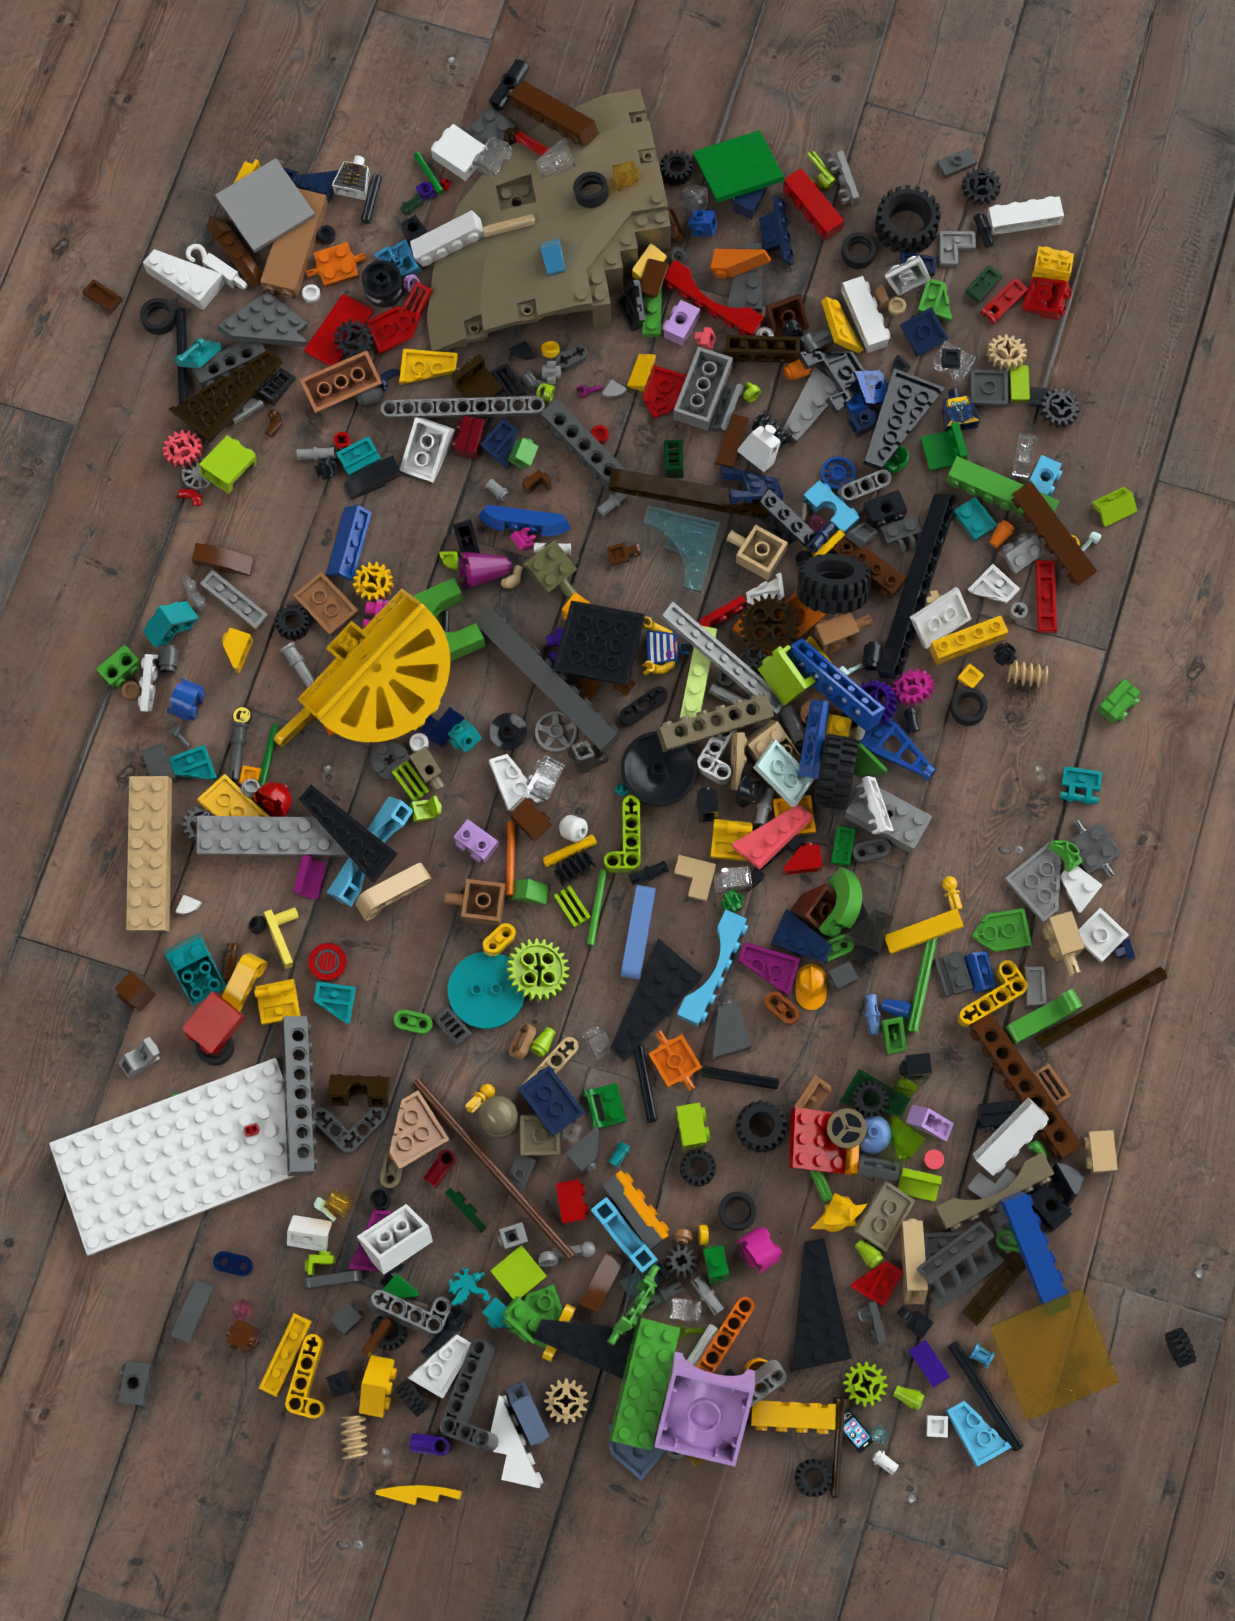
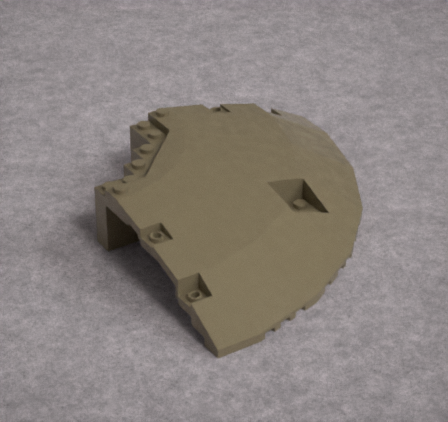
[427,89,671,352]

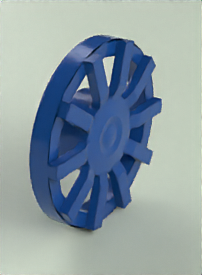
[821,457,856,490]

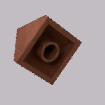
[765,293,809,336]

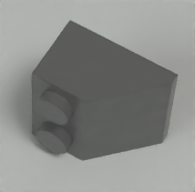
[566,1127,600,1175]

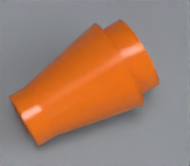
[989,520,1015,549]

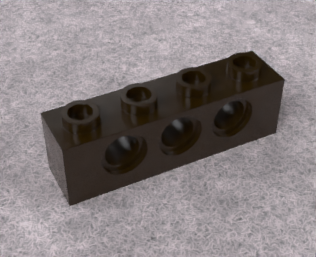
[725,335,800,363]

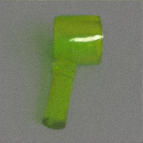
[676,1325,704,1338]

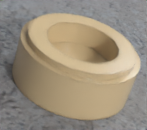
[888,297,906,316]

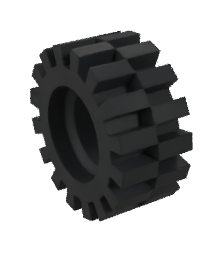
[660,150,693,186]
[275,604,310,641]
[853,1081,889,1117]
[680,1149,716,1187]
[370,1316,408,1350]
[1165,1327,1196,1368]
[394,1378,430,1417]
[794,1459,832,1497]

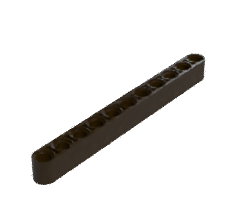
[608,469,810,524]

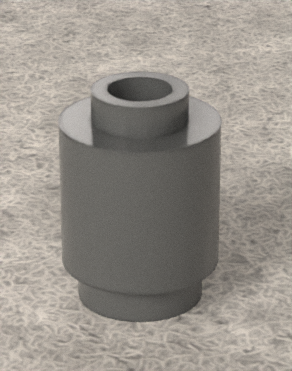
[356,387,384,407]
[159,644,179,673]

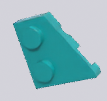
[169,744,218,780]
[314,982,356,1025]

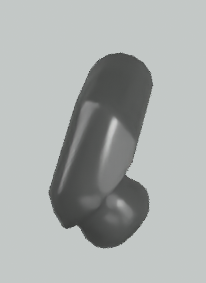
[522,369,546,389]

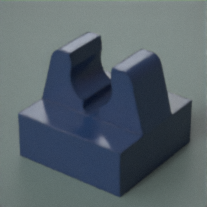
[1114,939,1136,962]

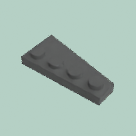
[727,243,762,312]

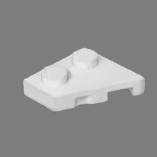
[968,564,1020,604]
[746,573,786,609]
[1060,867,1102,915]

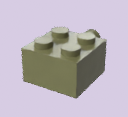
[522,540,577,599]

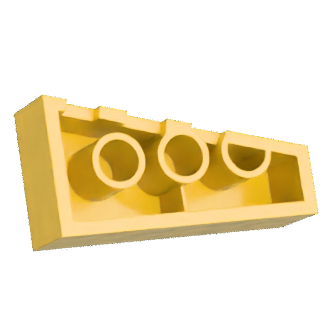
[751,1401,836,1434]

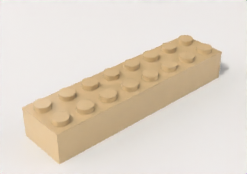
[126,776,172,933]

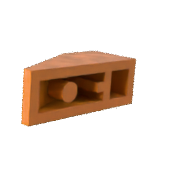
[710,249,771,279]

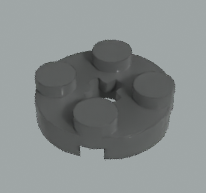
[371,742,410,780]

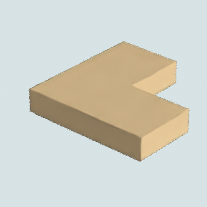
[674,855,716,902]

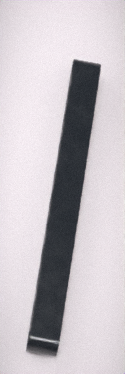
[878,493,957,679]

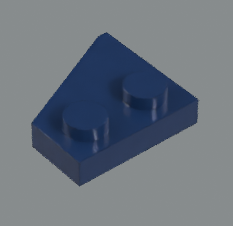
[296,170,339,204]

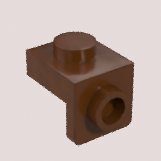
[522,469,552,495]

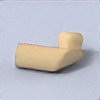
[501,565,523,589]

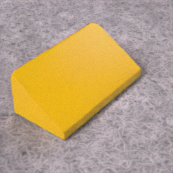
[632,243,667,281]
[627,354,656,392]

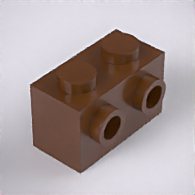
[226,1319,261,1354]

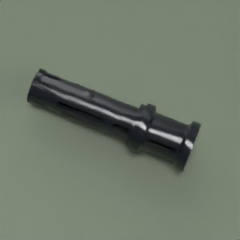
[420,1304,473,1359]

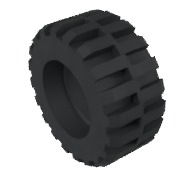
[797,553,871,614]
[814,734,858,810]

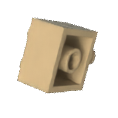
[726,525,788,580]
[1042,911,1085,976]

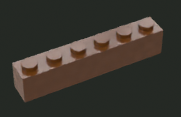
[509,80,599,147]
[1011,481,1098,586]

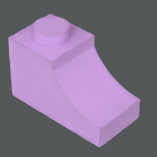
[905,1105,954,1142]

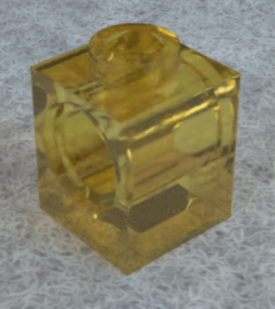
[324,1189,353,1218]

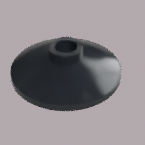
[489,713,527,750]

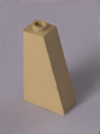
[901,1219,928,1304]

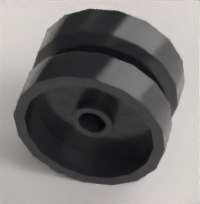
[361,260,404,308]

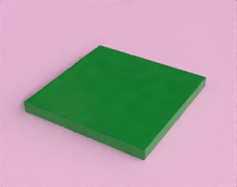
[693,130,785,203]

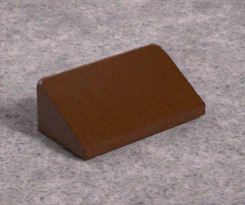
[640,258,669,299]

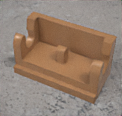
[793,1075,832,1111]

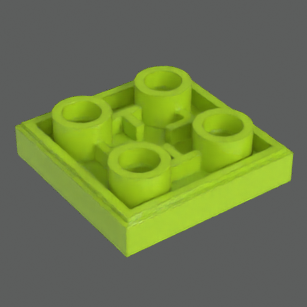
[491,1245,547,1299]

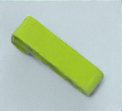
[604,795,641,873]

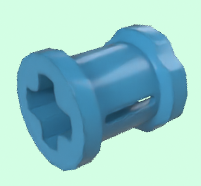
[969,1342,995,1369]

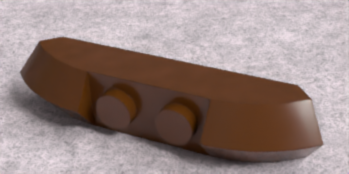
[206,216,263,288]

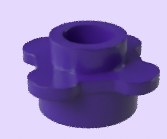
[416,182,436,201]

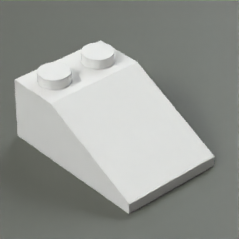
[885,255,931,296]
[400,417,455,482]

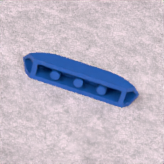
[478,505,571,536]

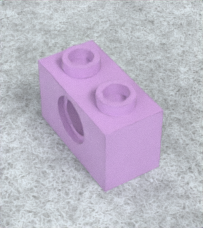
[662,300,700,346]

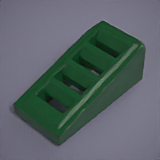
[664,440,684,478]

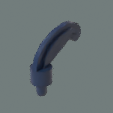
[380,369,400,392]

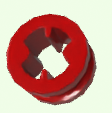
[334,432,351,450]

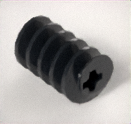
[752,410,792,450]
[553,848,596,887]

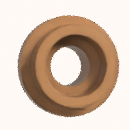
[673,1229,693,1245]

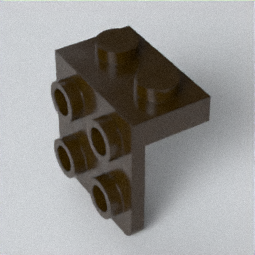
[451,354,502,409]

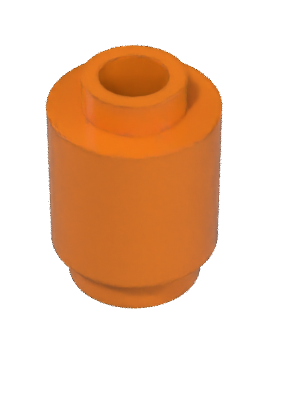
[783,360,812,381]

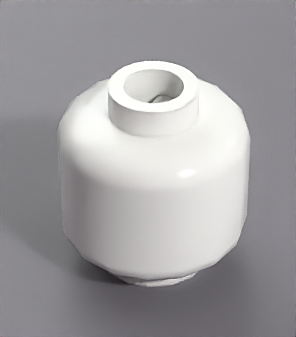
[559,815,588,842]

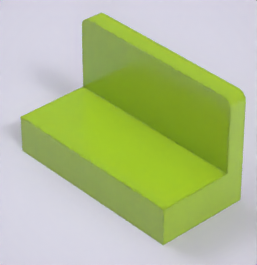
[1091,487,1137,527]
[898,1168,942,1202]

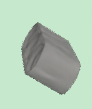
[837,470,891,502]

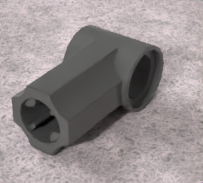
[799,326,834,354]

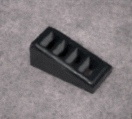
[258,368,296,406]

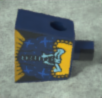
[942,388,980,432]

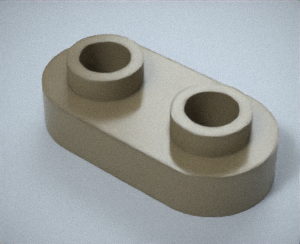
[380,1151,403,1189]

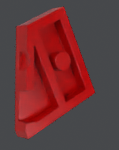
[849,1261,904,1307]

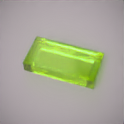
[894,1077,918,1098]

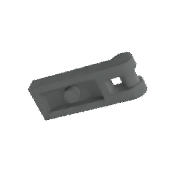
[709,384,744,432]

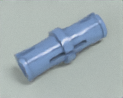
[864,994,881,1035]

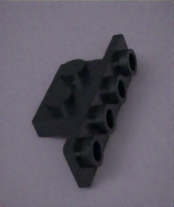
[759,489,815,552]

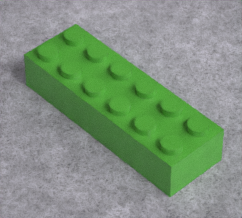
[608,1318,680,1451]

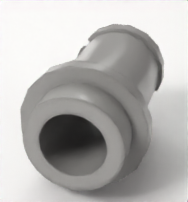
[485,479,509,501]

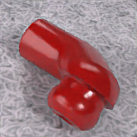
[178,489,203,506]

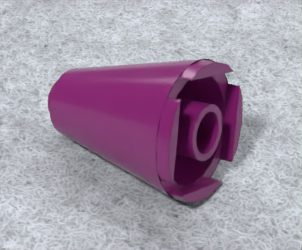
[459,552,512,589]

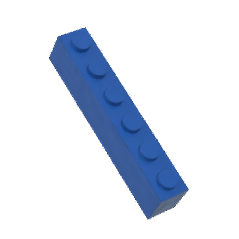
[999,1191,1071,1316]

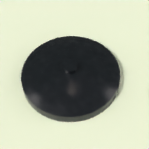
[621,731,697,807]

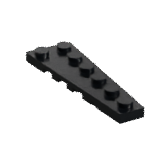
[299,785,398,883]

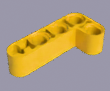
[222,953,268,1012]
[958,960,1027,1027]
[285,1334,326,1419]

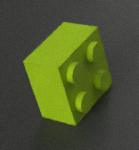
[676,1102,710,1151]

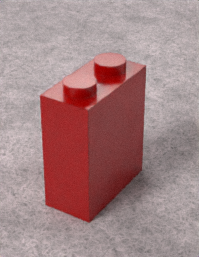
[182,992,246,1055]

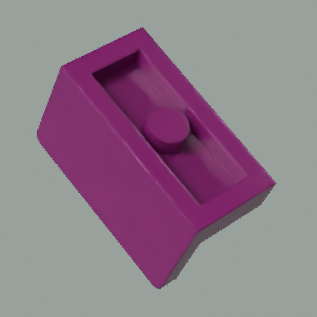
[293,855,327,900]

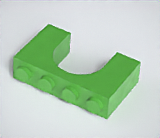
[413,578,486,662]

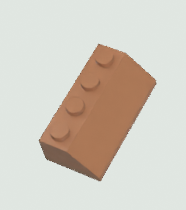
[300,350,382,413]

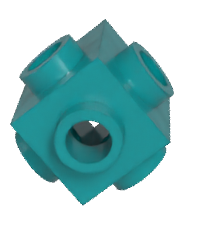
[448,719,482,753]

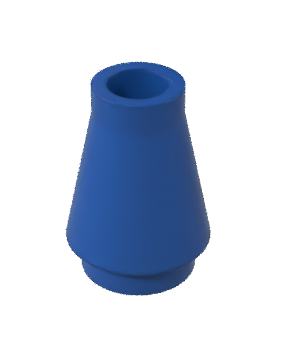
[881,998,912,1019]

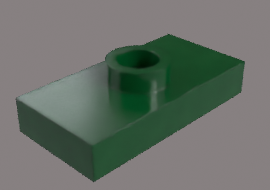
[965,265,1003,303]

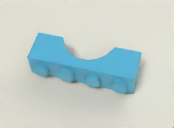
[591,1197,658,1274]

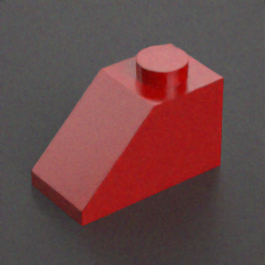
[783,843,822,876]

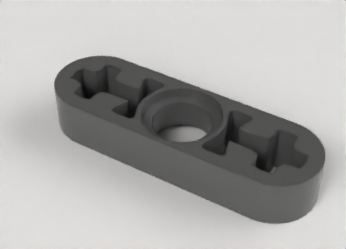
[303,1270,362,1289]

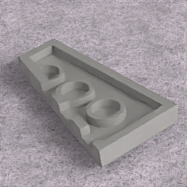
[782,367,839,443]

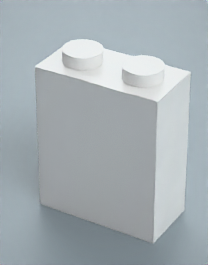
[431,124,488,181]

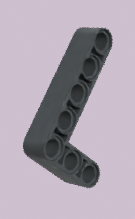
[440,1338,499,1452]

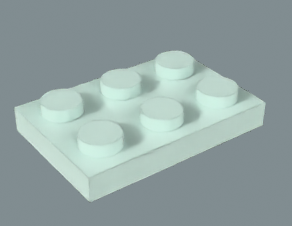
[753,740,814,807]

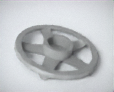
[535,711,577,752]

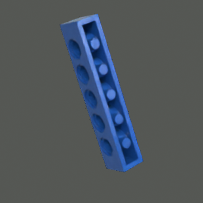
[787,638,885,732]

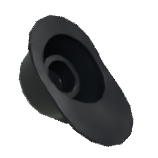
[736,763,765,808]

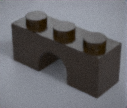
[327,1074,390,1108]

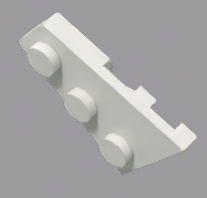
[138,654,159,712]
[407,1334,471,1399]

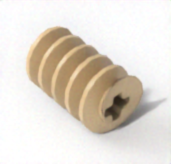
[1007,660,1048,689]
[340,1416,368,1460]

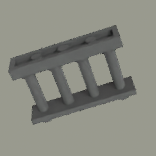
[916,1221,1005,1309]

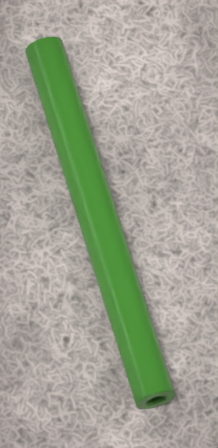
[587,869,607,946]

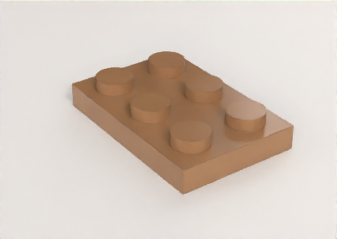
[293,572,359,637]

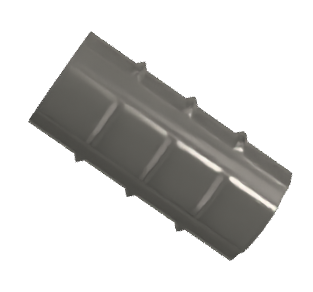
[779,706,806,747]

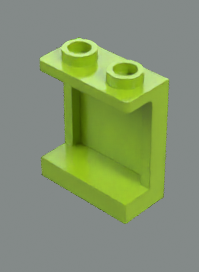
[199,436,256,494]
[758,645,816,706]

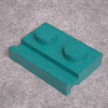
[336,436,382,477]
[953,497,997,542]

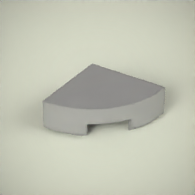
[602,380,627,399]

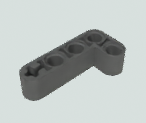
[366,1290,451,1337]

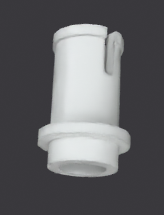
[871,1450,899,1475]

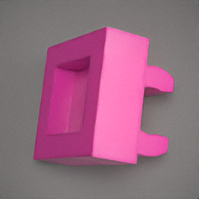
[510,527,536,551]

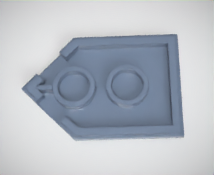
[608,1424,667,1481]

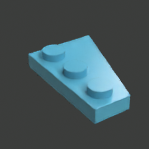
[945,1401,1012,1467]

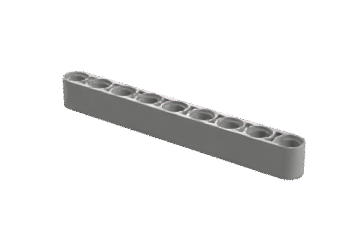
[381,396,545,419]

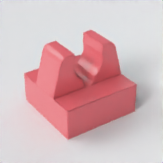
[694,327,716,351]

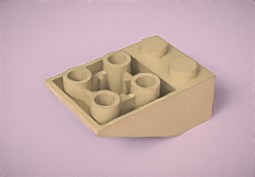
[745,719,801,764]

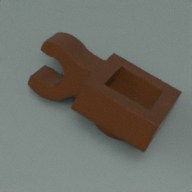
[607,542,641,566]

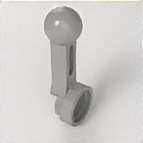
[538,1241,595,1268]

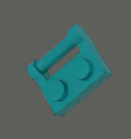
[174,338,222,368]

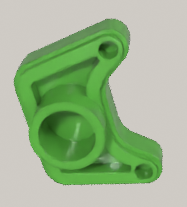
[1047,840,1082,872]

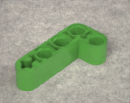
[1004,989,1083,1045]

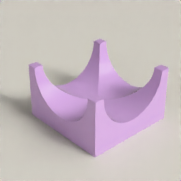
[654,1352,755,1467]

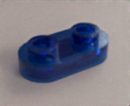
[213,1251,254,1277]

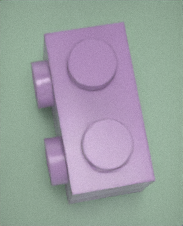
[454,819,499,863]

